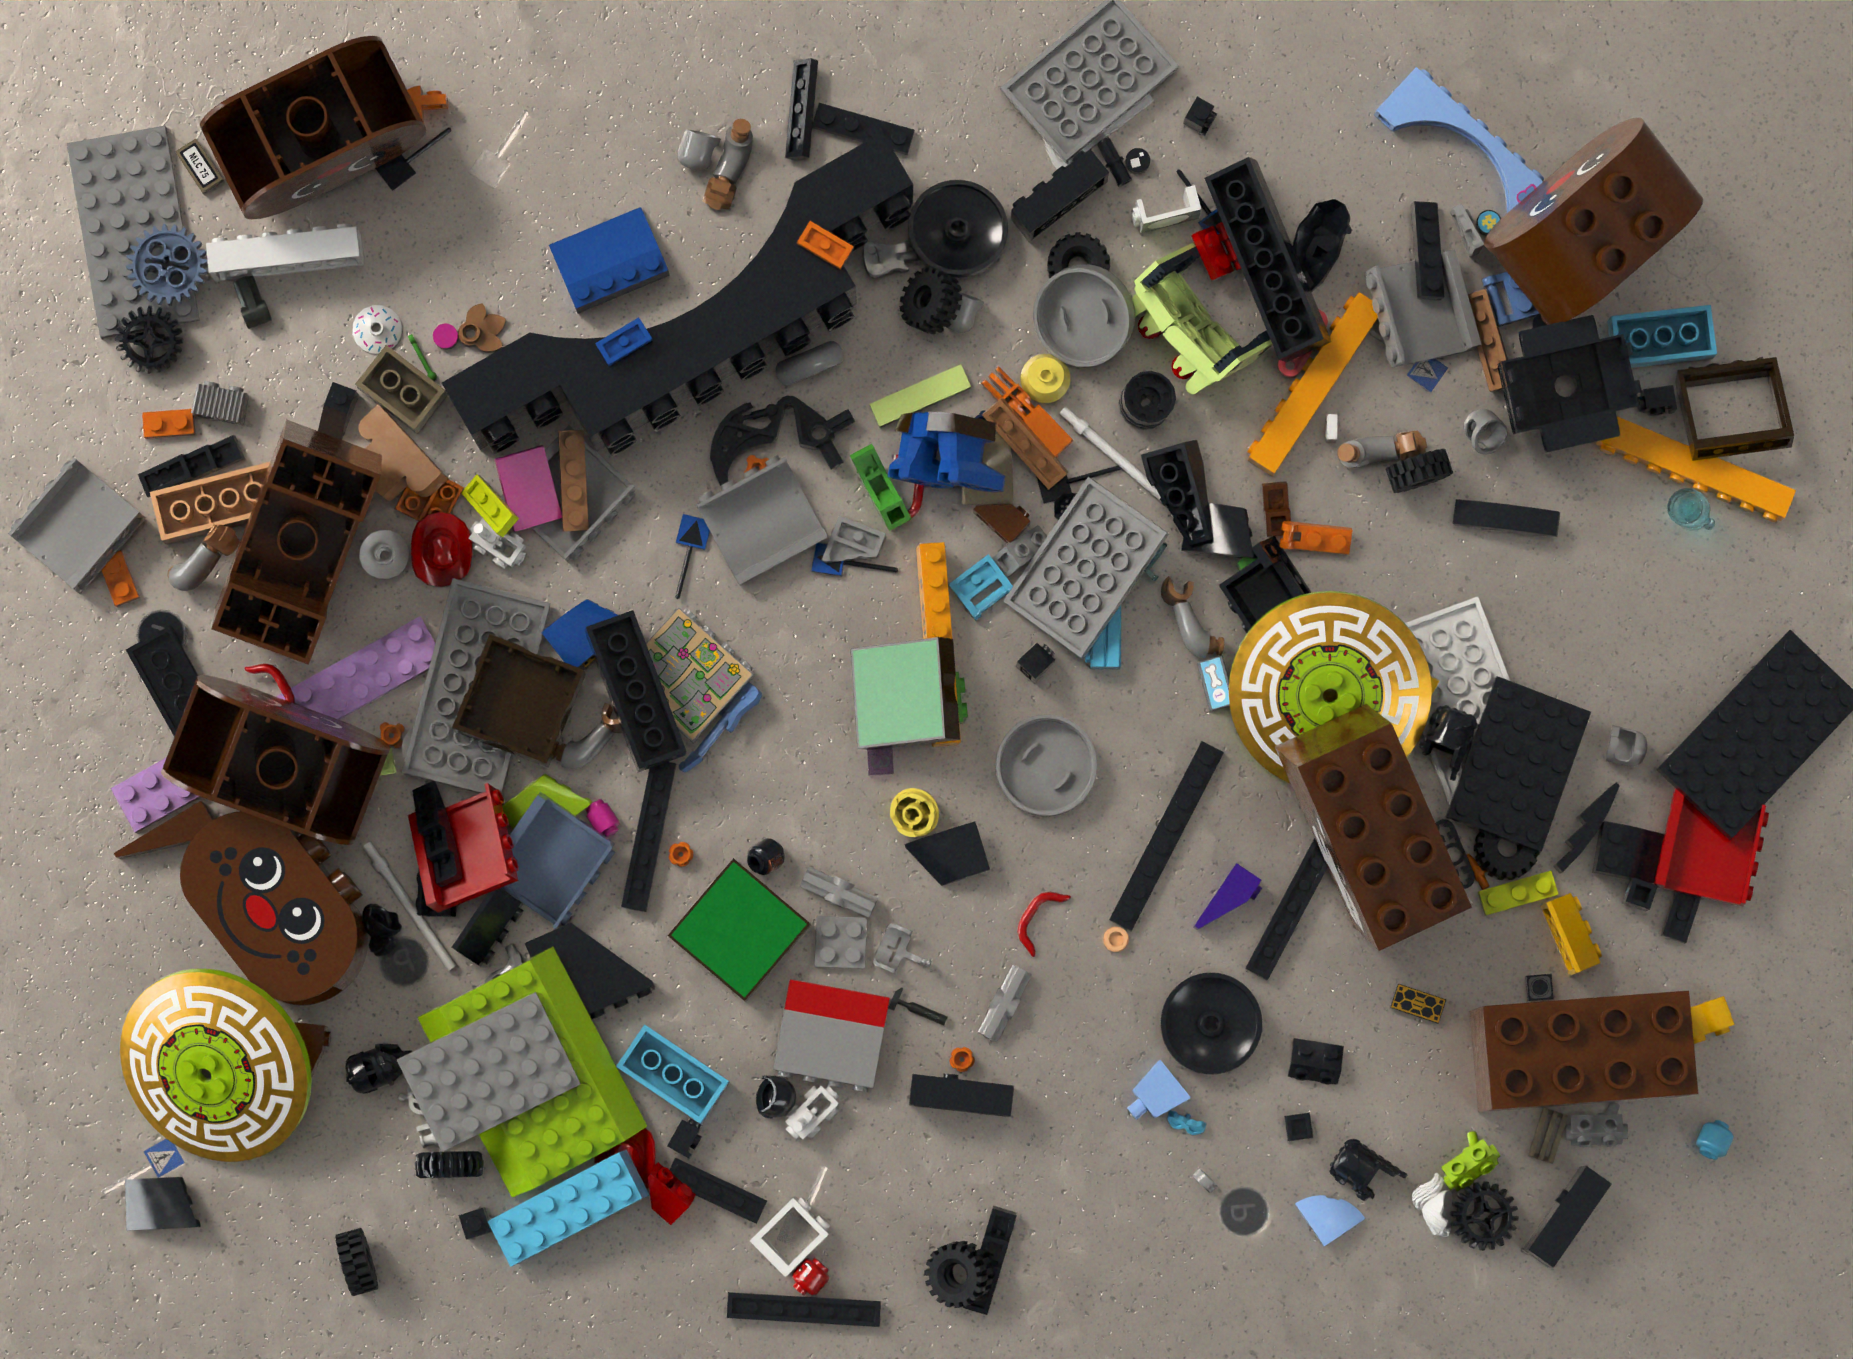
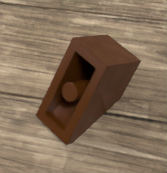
[973,504,1030,544]

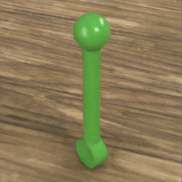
[408,334,437,381]

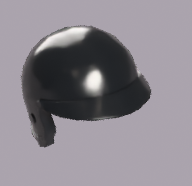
[756,1075,796,1119]

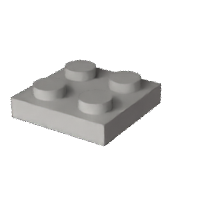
[814,916,867,969]

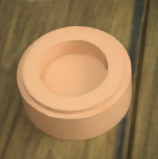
[1103,927,1129,952]

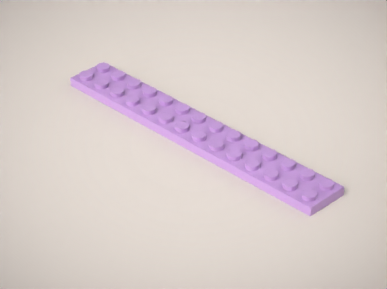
[111,616,435,833]

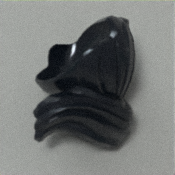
[362,904,402,957]

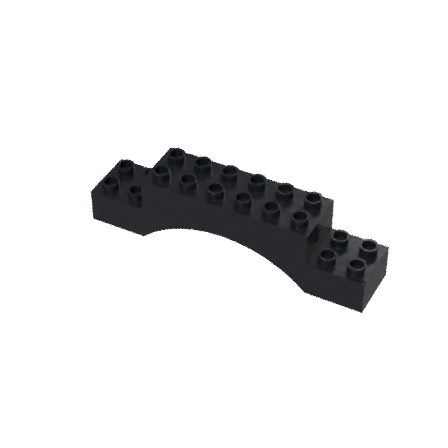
[442,132,913,456]

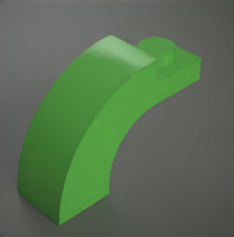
[850,444,911,531]

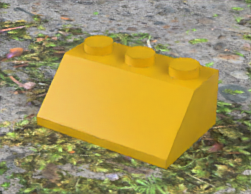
[1540,893,1602,975]

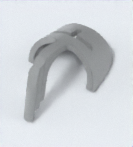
[873,924,932,974]

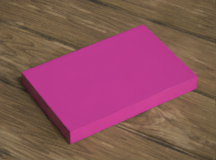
[494,445,562,532]

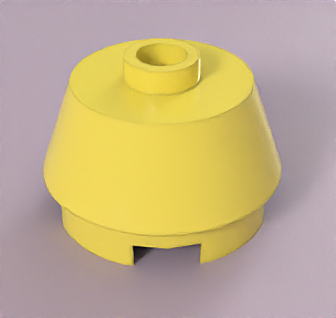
[1020,354,1070,403]
[890,788,939,837]

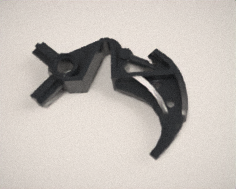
[710,395,855,486]

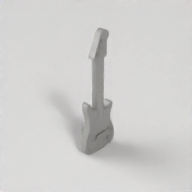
[863,241,920,277]

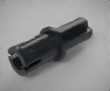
[1097,137,1132,187]

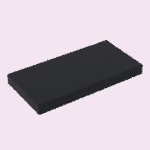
[126,625,199,736]

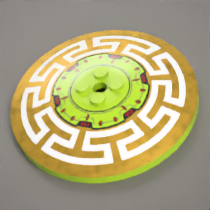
[1229,591,1432,784]
[120,968,312,1162]

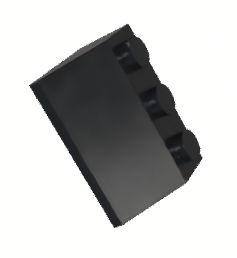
[451,888,524,967]

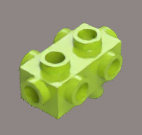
[1441,1131,1501,1192]

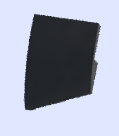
[1181,503,1257,559]
[904,821,990,886]
[125,1177,201,1231]

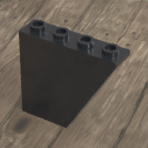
[525,923,655,1019]

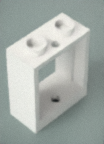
[750,1196,831,1277]

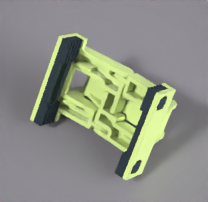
[1132,242,1273,394]

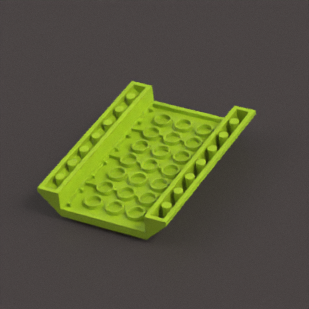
[417,946,647,1197]

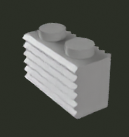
[191,381,249,426]

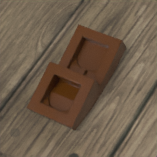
[1261,481,1291,537]

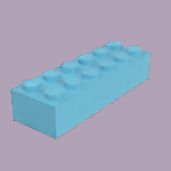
[487,1150,649,1267]

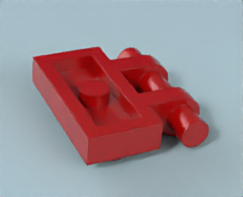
[1191,222,1241,281]

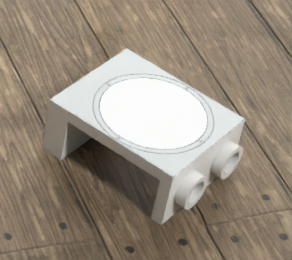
[1131,185,1201,233]

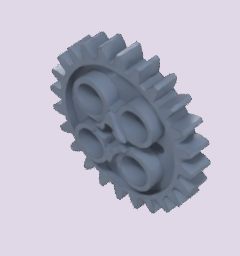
[126,224,208,306]

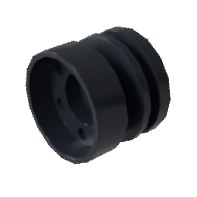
[1118,371,1176,430]

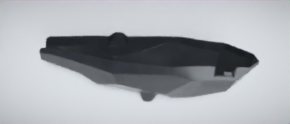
[1293,199,1352,292]

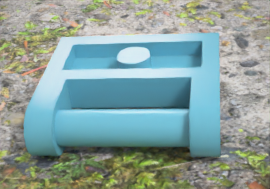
[948,554,1013,621]

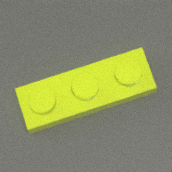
[461,474,519,537]
[1478,870,1559,916]

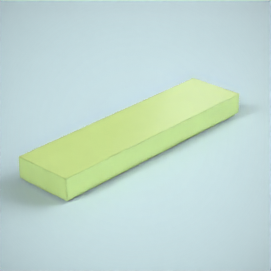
[870,364,971,428]

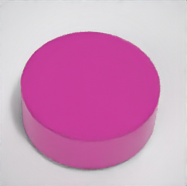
[433,323,459,350]

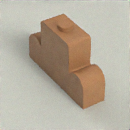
[358,404,448,502]

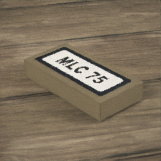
[175,138,224,194]

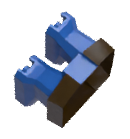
[888,412,1005,492]

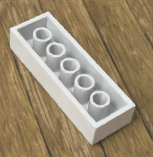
[206,224,364,282]

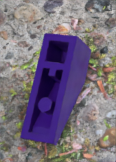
[1193,863,1262,930]

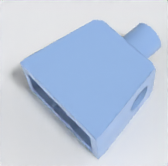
[1127,1060,1191,1120]

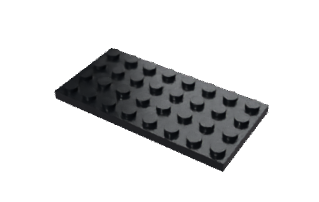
[1656,630,1853,840]

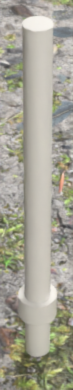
[1059,407,1167,507]
[362,842,457,972]

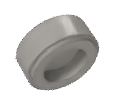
[1193,1168,1217,1193]

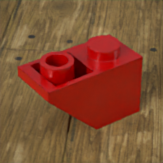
[648,1162,696,1225]

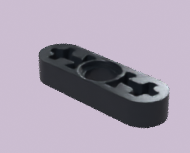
[1435,819,1475,889]

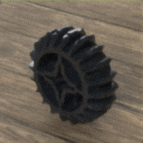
[115,305,184,374]
[415,1151,484,1178]
[1449,1181,1519,1251]

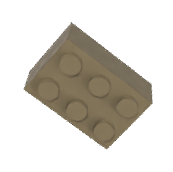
[355,345,448,434]

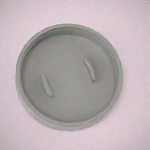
[1033,264,1135,367]
[996,715,1097,817]

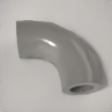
[776,341,843,385]

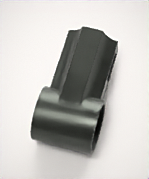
[233,275,272,329]

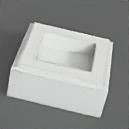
[1325,414,1337,443]

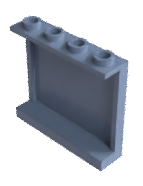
[502,791,615,929]

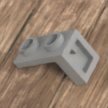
[992,525,1047,578]

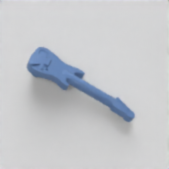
[679,682,762,773]

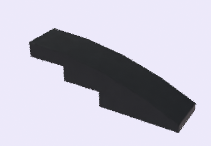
[138,435,245,498]
[1453,499,1560,537]
[412,781,463,888]
[1553,782,1620,873]
[963,1206,1017,1315]

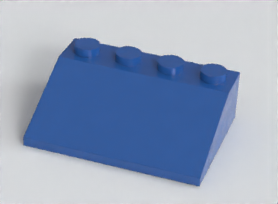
[549,207,670,314]

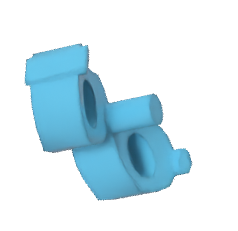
[1167,1110,1207,1135]

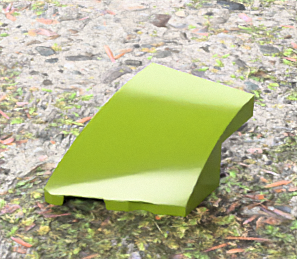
[502,774,592,830]

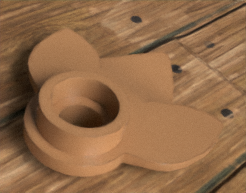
[458,303,506,352]

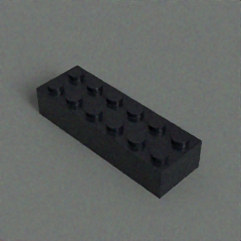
[585,610,687,773]

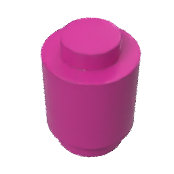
[585,799,620,838]

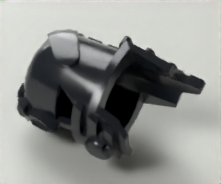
[1419,705,1477,781]
[345,1043,412,1094]
[1329,1139,1407,1201]

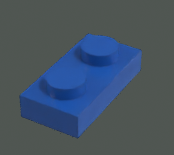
[595,317,652,366]

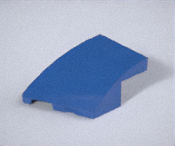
[541,599,618,668]

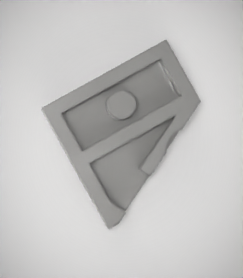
[1450,204,1484,257]
[822,515,886,563]

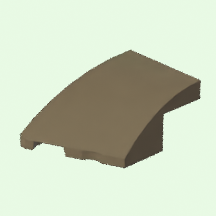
[962,432,1013,504]

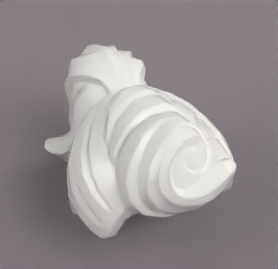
[1412,1173,1457,1237]

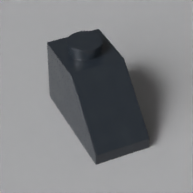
[318,382,359,440]
[1016,643,1056,684]

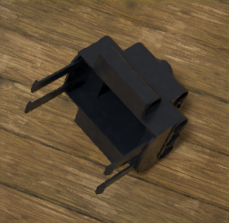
[1497,315,1642,453]

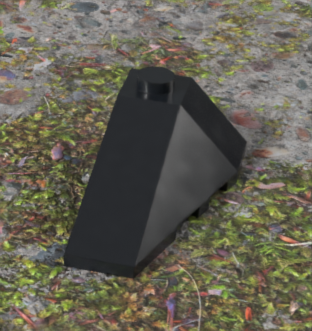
[1141,440,1212,546]

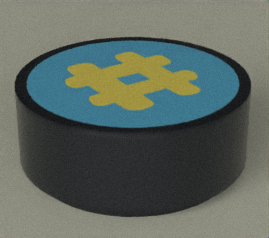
[1476,210,1501,236]

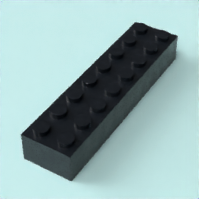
[1204,157,1332,362]

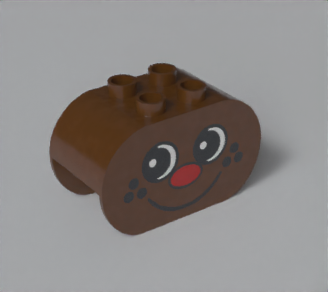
[200,36,426,220]
[1484,118,1703,325]
[161,675,390,845]
[180,811,368,1005]

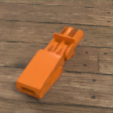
[981,366,1073,458]

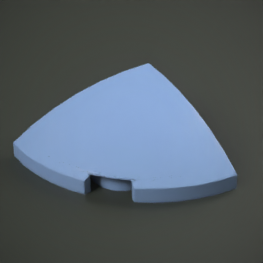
[1295,1195,1365,1246]

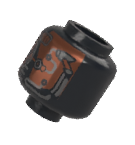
[747,838,785,875]

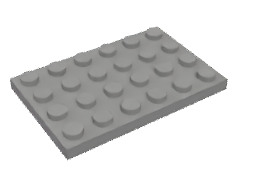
[1000,0,1179,163]
[1003,477,1169,659]
[397,992,581,1152]

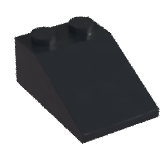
[1592,821,1664,884]

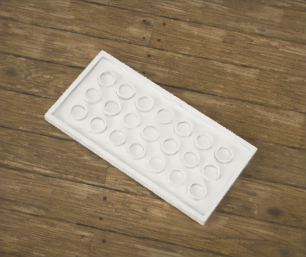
[1405,596,1510,805]

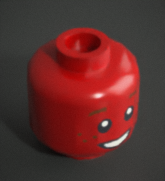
[792,1257,829,1296]

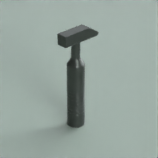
[888,987,948,1026]

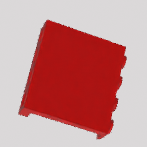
[408,783,519,912]
[1654,788,1769,906]

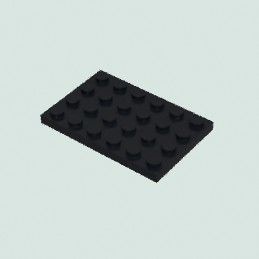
[1445,676,1591,853]

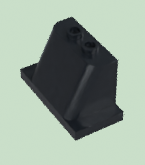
[1219,536,1311,633]

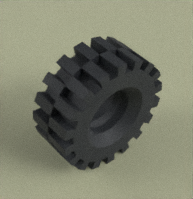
[1047,232,1110,279]
[899,267,962,334]
[1386,449,1453,493]
[1474,830,1540,880]
[335,1228,378,1296]
[924,1241,993,1308]

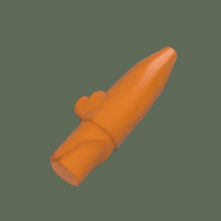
[1467,854,1490,890]

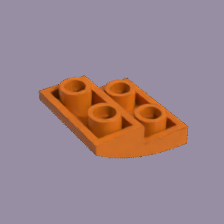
[394,479,464,521]

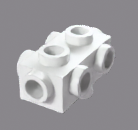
[469,518,527,569]
[785,1086,839,1140]

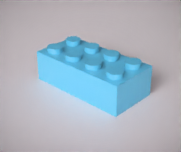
[1607,305,1717,368]
[616,1024,730,1124]

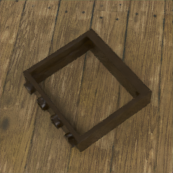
[1675,357,1795,461]

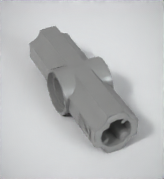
[800,867,878,918]
[978,965,1032,1042]

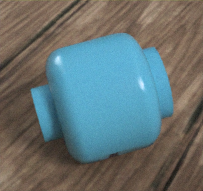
[1696,1120,1734,1160]

